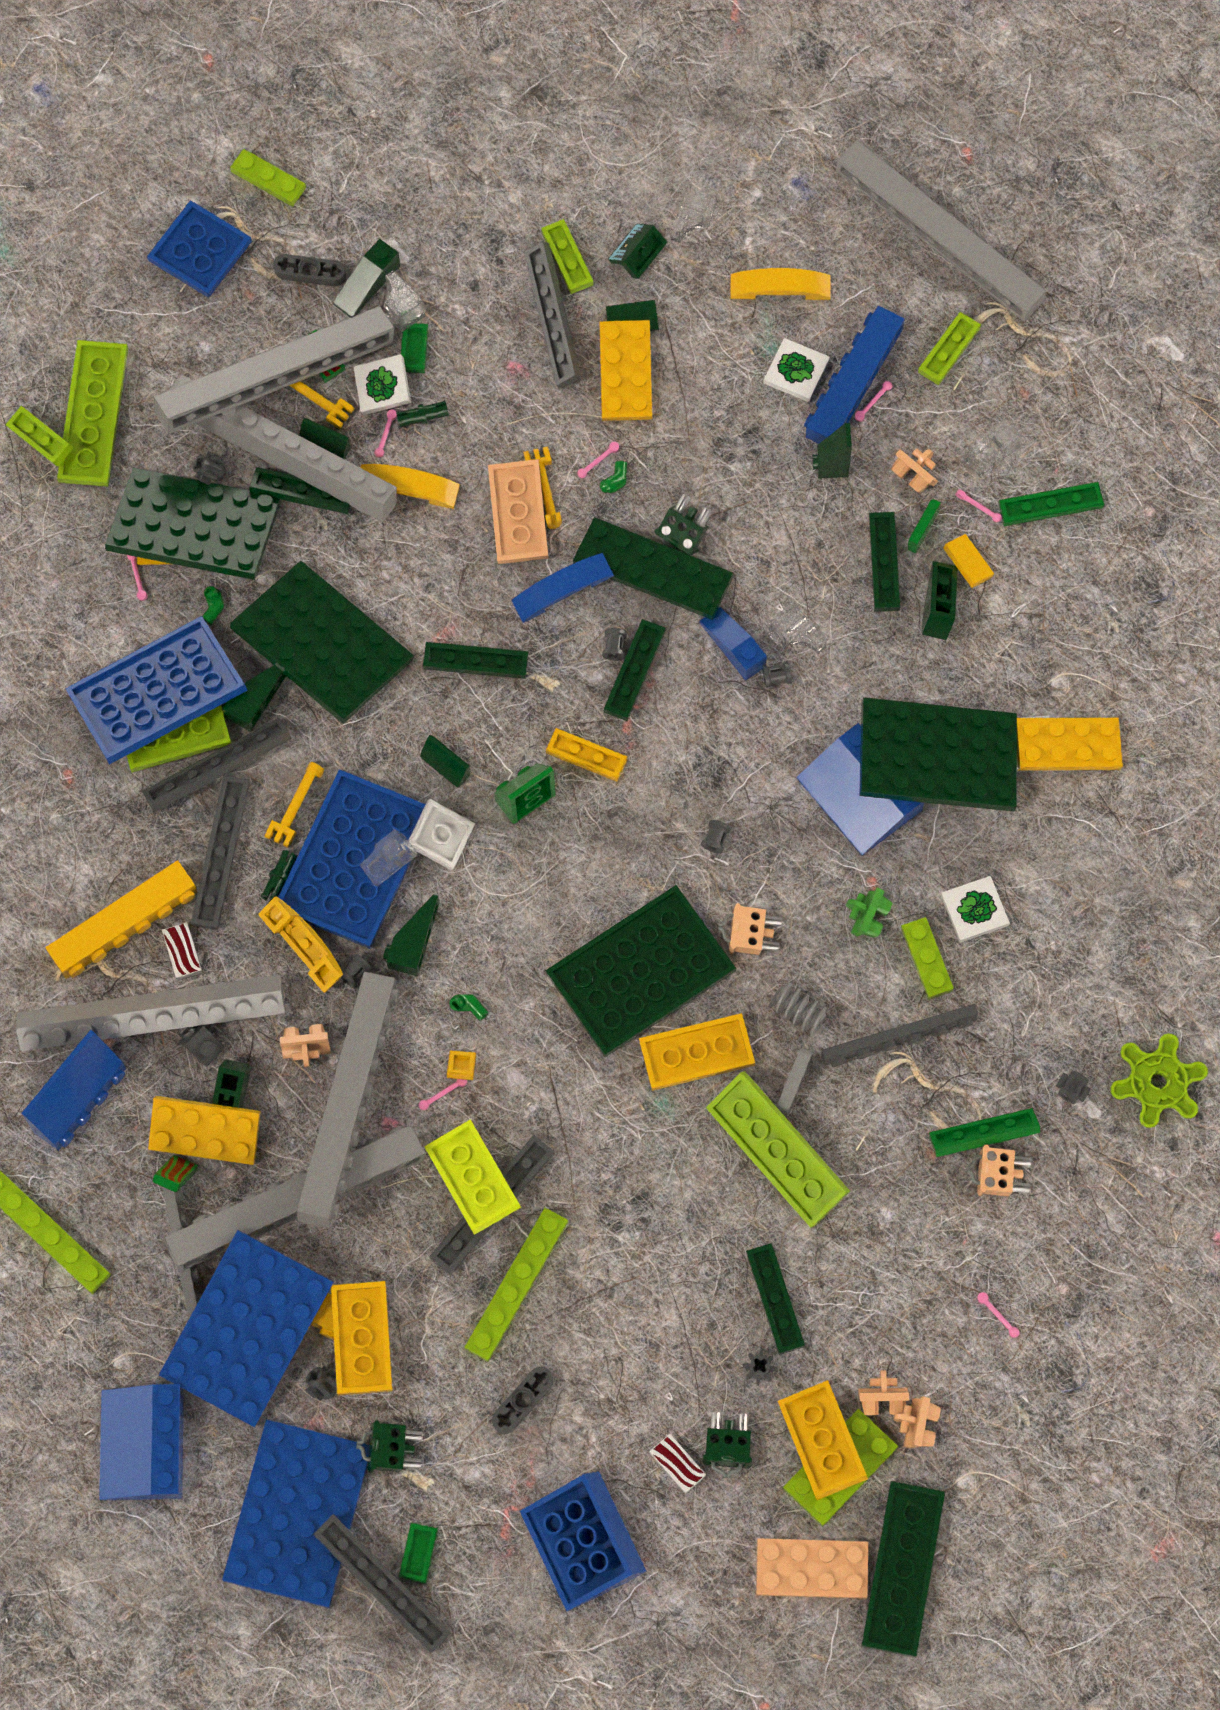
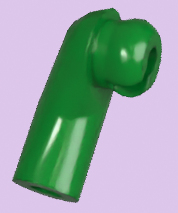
[600,461,627,493]
[202,586,224,626]
[449,994,489,1021]

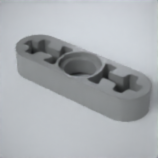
[776,1048,813,1118]

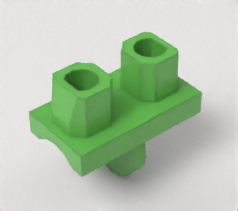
[846,888,893,938]

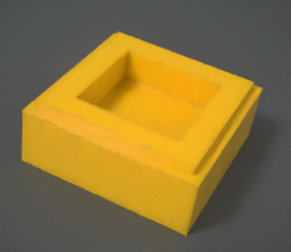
[447,1050,476,1080]

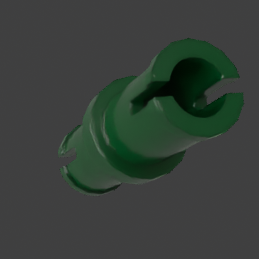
[396,400,449,428]
[261,850,297,902]

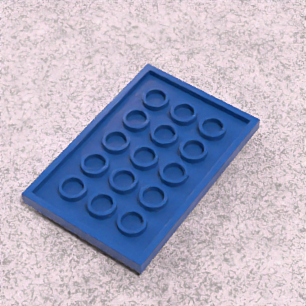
[65,616,247,765]
[279,769,426,949]
[159,1230,334,1427]
[222,1420,370,1609]

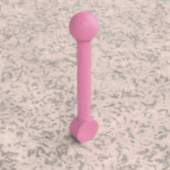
[855,381,892,422]
[374,409,397,457]
[577,442,619,478]
[955,489,1002,523]
[127,555,148,601]
[419,1079,467,1110]
[977,1292,1020,1338]

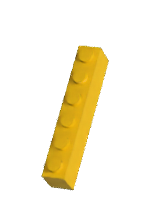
[45,860,198,979]

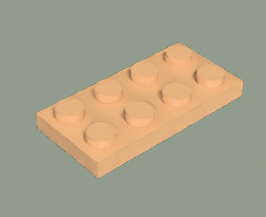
[488,459,549,564]
[756,1538,868,1599]

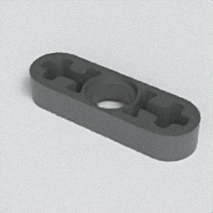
[273,254,346,286]
[492,1367,553,1434]

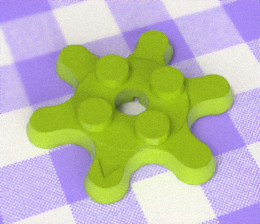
[1110,1033,1208,1128]

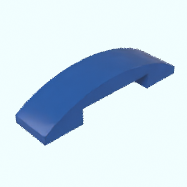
[511,553,614,623]

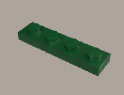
[249,467,350,514]
[869,512,900,612]
[603,619,666,721]
[423,642,529,679]
[746,1243,805,1355]

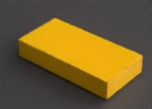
[943,534,994,588]

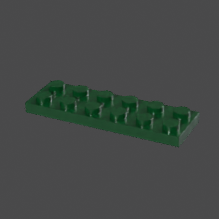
[573,517,734,620]
[861,1481,945,1658]

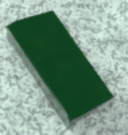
[606,300,659,331]
[299,418,351,460]
[420,735,470,787]

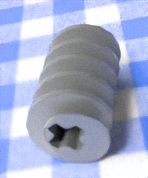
[768,982,827,1037]

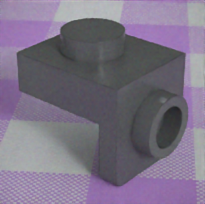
[179,1025,225,1067]

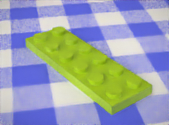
[57,340,128,487]
[706,1071,850,1228]

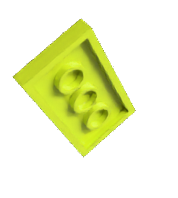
[424,1119,521,1235]

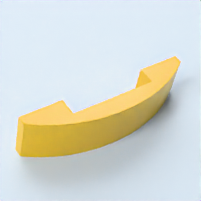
[730,268,831,300]
[360,464,460,509]
[258,896,343,993]

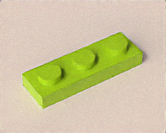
[230,148,306,207]
[541,219,594,294]
[918,312,981,385]
[5,406,74,467]
[901,917,954,1000]

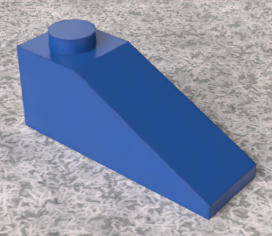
[699,607,767,681]

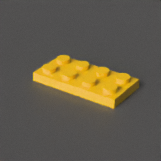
[599,320,652,421]
[1016,718,1123,771]
[639,1013,755,1091]
[148,1096,261,1165]
[331,1281,393,1396]
[778,1380,868,1500]

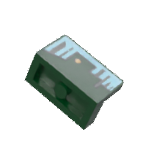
[608,223,668,279]

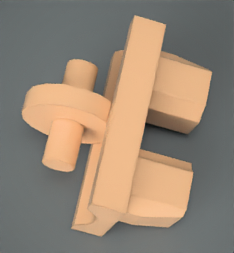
[891,448,938,494]
[280,1024,331,1067]
[858,1370,909,1415]
[893,1396,941,1449]

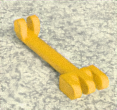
[289,381,355,429]
[523,446,562,529]
[265,762,324,848]

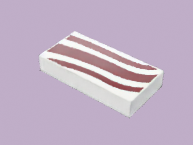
[162,922,202,980]
[649,1434,706,1494]

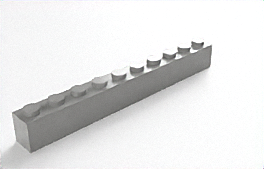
[836,140,1046,322]
[154,306,394,434]
[168,375,397,522]
[297,972,399,1228]
[16,975,285,1051]
[165,1125,425,1272]

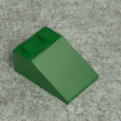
[494,763,556,825]

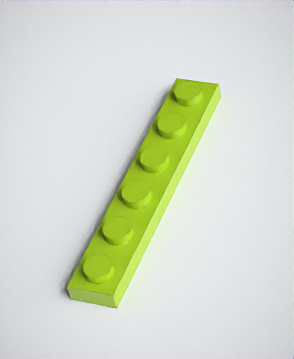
[0,1171,111,1294]
[464,1208,568,1362]

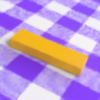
[546,728,627,782]

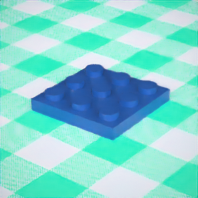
[147,200,252,298]

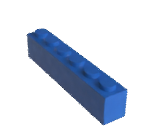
[804,305,905,444]

